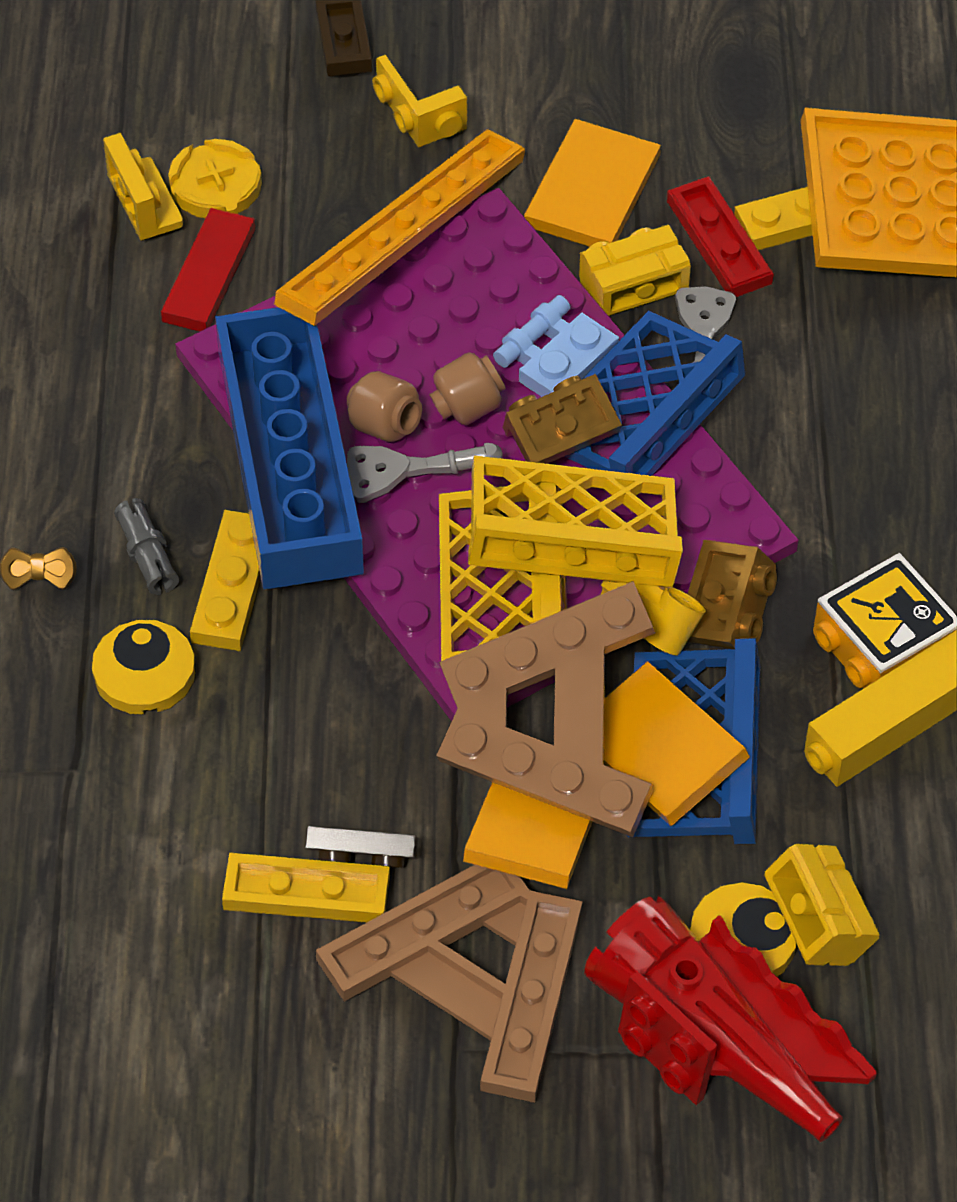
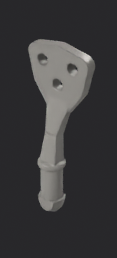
[675,287,736,363]
[347,443,503,503]

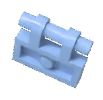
[493,295,619,397]

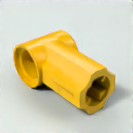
[601,580,706,655]

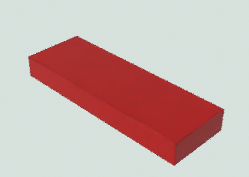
[667,176,773,297]
[161,208,255,332]

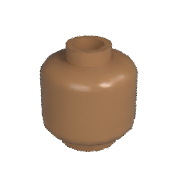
[429,352,506,425]
[347,371,422,442]

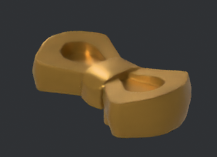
[0,547,77,590]

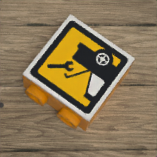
[813,553,957,688]

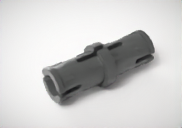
[114,498,179,595]

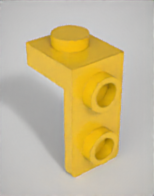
[373,55,467,148]

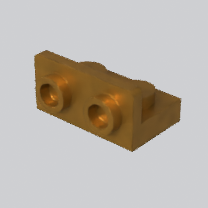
[503,374,622,464]
[687,540,777,649]

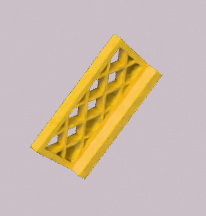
[468,455,683,588]
[439,481,567,661]

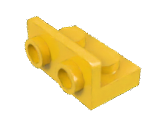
[103,133,183,241]

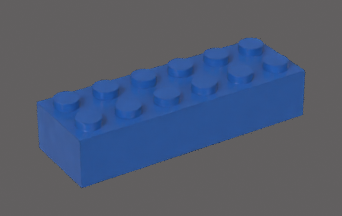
[215,307,364,590]

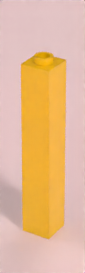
[804,630,957,787]

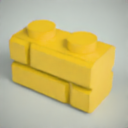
[579,225,691,316]
[764,844,880,966]

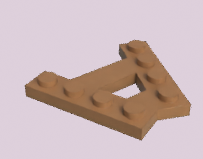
[436,581,655,837]
[316,865,583,1103]

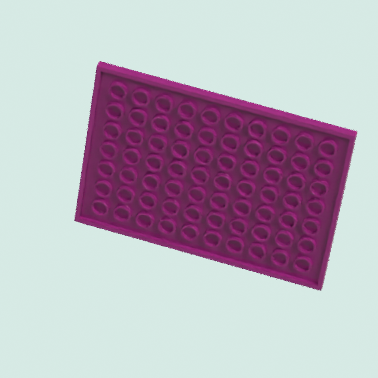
[175,188,799,722]

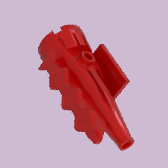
[584,896,877,1142]

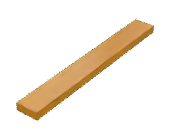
[274,129,525,326]

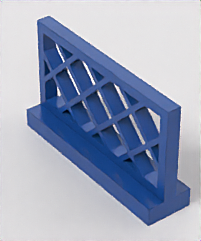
[564,311,745,476]
[627,638,761,844]

